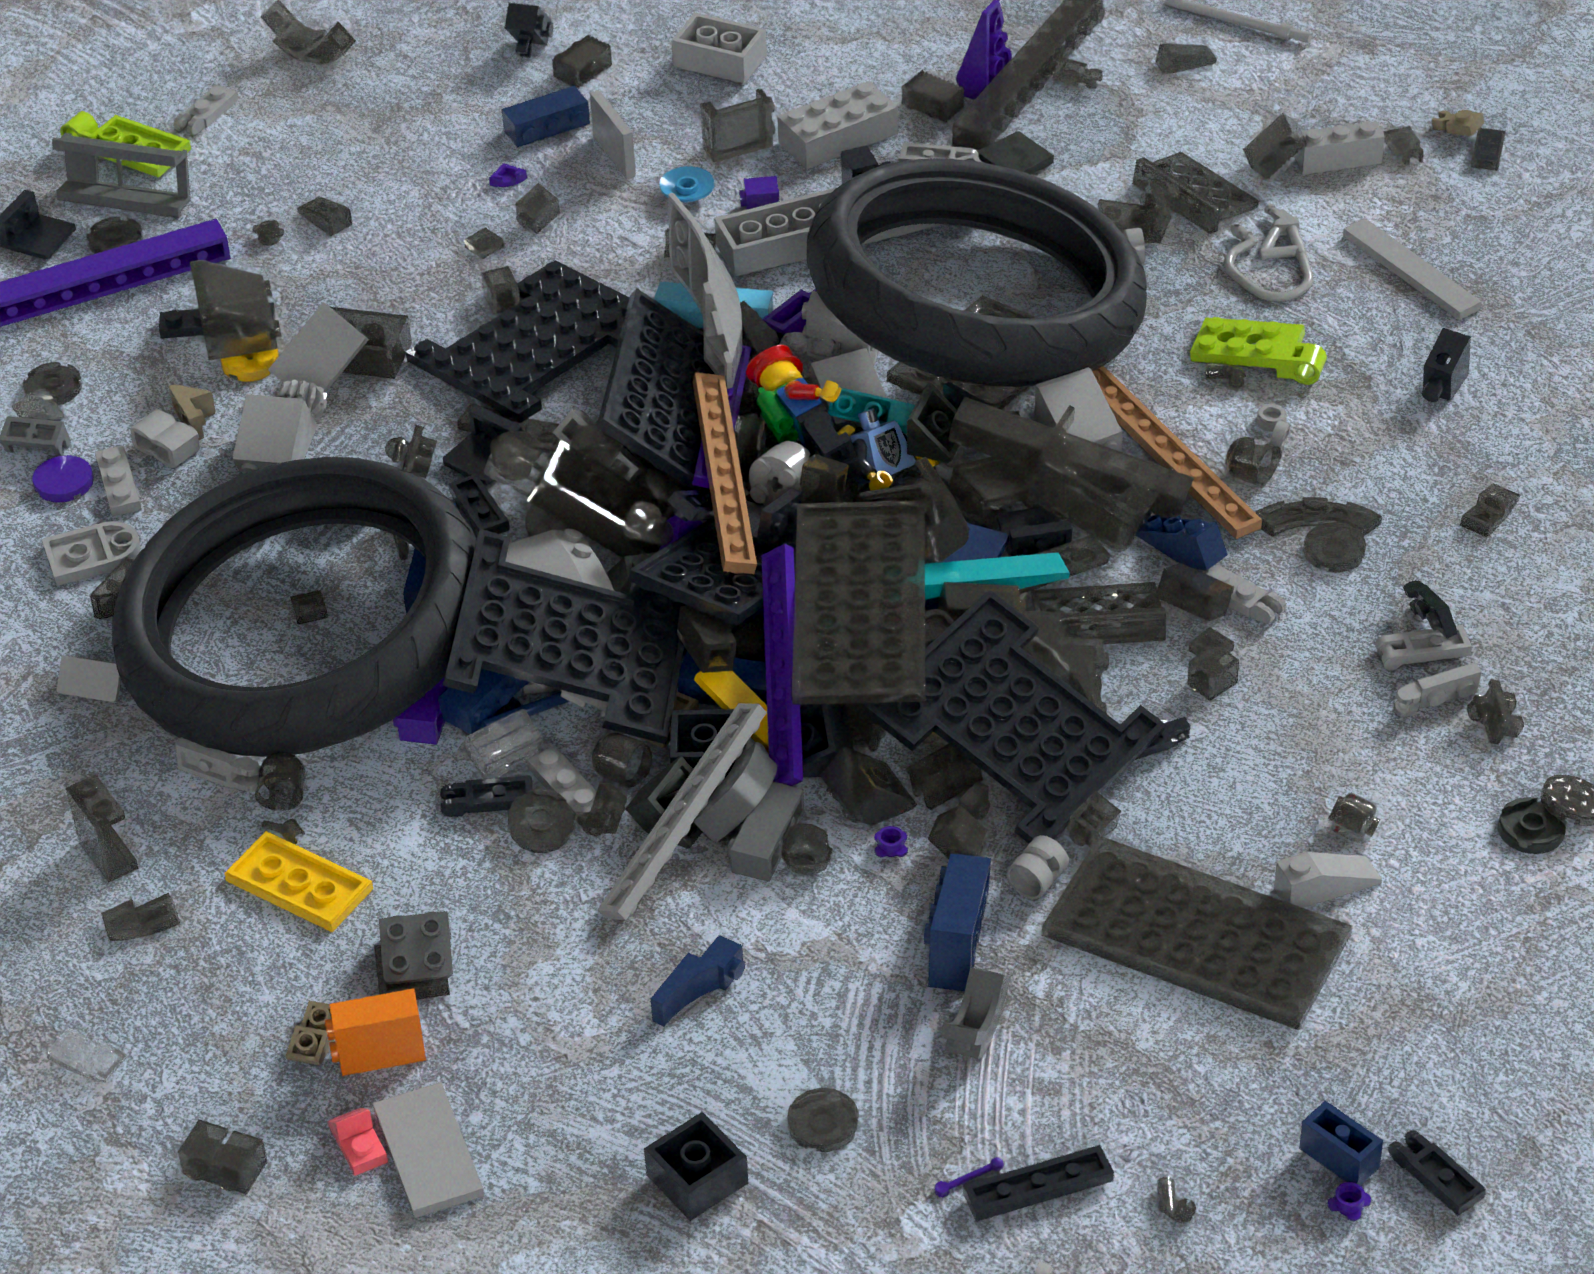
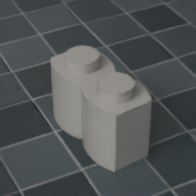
[130,410,200,468]

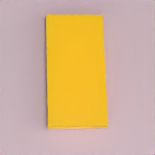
[224,831,373,933]

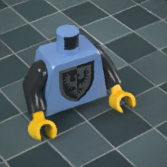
[849,408,940,492]

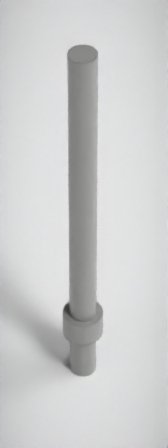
[1164,0,1312,43]

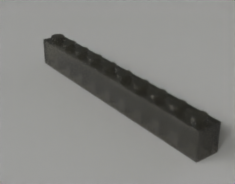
[952,0,1105,151]

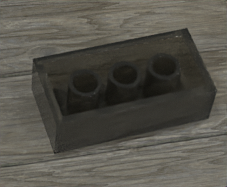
[527,440,666,558]

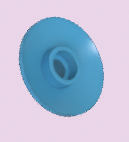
[659,166,715,202]

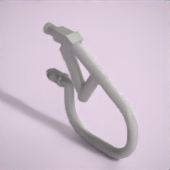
[1224,203,1313,302]

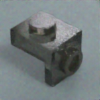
[573,782,627,836]

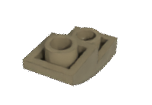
[285,1000,334,1065]

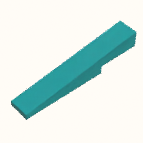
[880,553,1070,607]

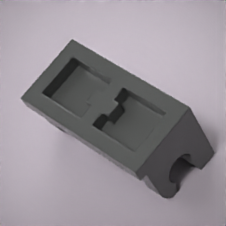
[0,416,71,457]

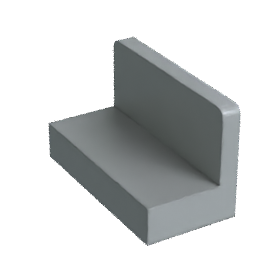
[56,655,121,702]

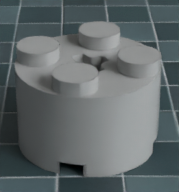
[749,441,821,506]

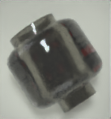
[1328,792,1381,842]

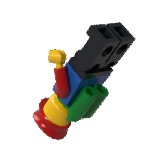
[746,344,863,491]

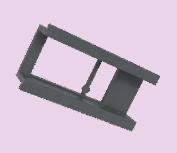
[52,133,191,218]

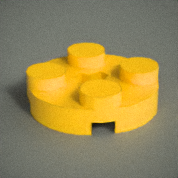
[220,333,279,382]

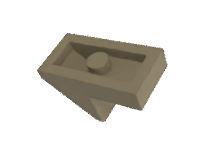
[168,384,216,440]

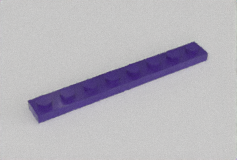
[762,544,803,786]

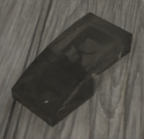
[1460,483,1520,537]
[101,893,181,941]

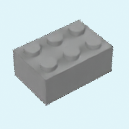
[671,12,767,84]

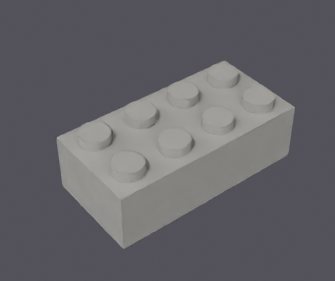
[777,81,899,169]

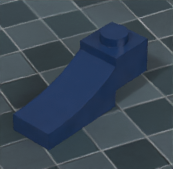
[650,935,745,1026]

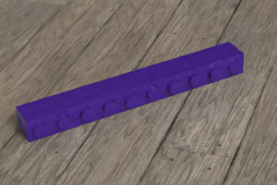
[0,218,231,327]

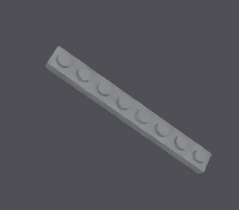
[598,703,767,920]

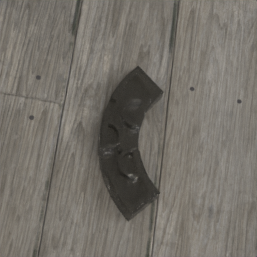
[1255,497,1382,538]

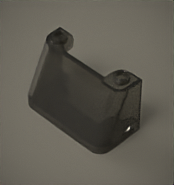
[190,260,282,361]

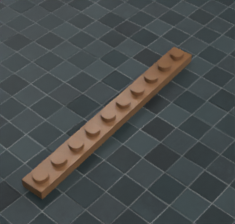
[1092,366,1262,539]
[693,372,757,574]

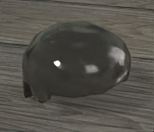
[781,823,833,876]

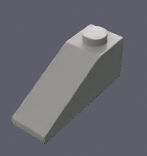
[1274,852,1382,912]

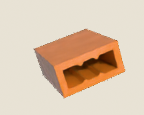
[325,988,426,1076]

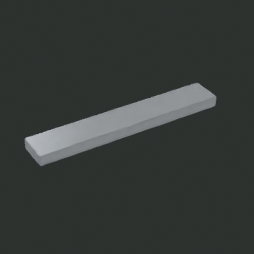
[1343,218,1482,320]

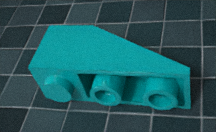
[828,387,915,434]

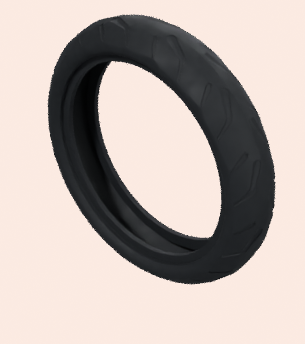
[807,158,1147,387]
[112,456,476,757]

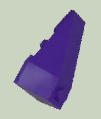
[956,0,1012,104]

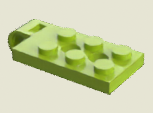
[60,111,191,178]
[1190,317,1327,385]

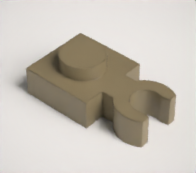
[1431,110,1485,136]

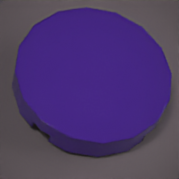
[32,455,94,503]

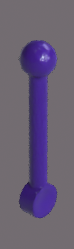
[935,1157,1004,1197]

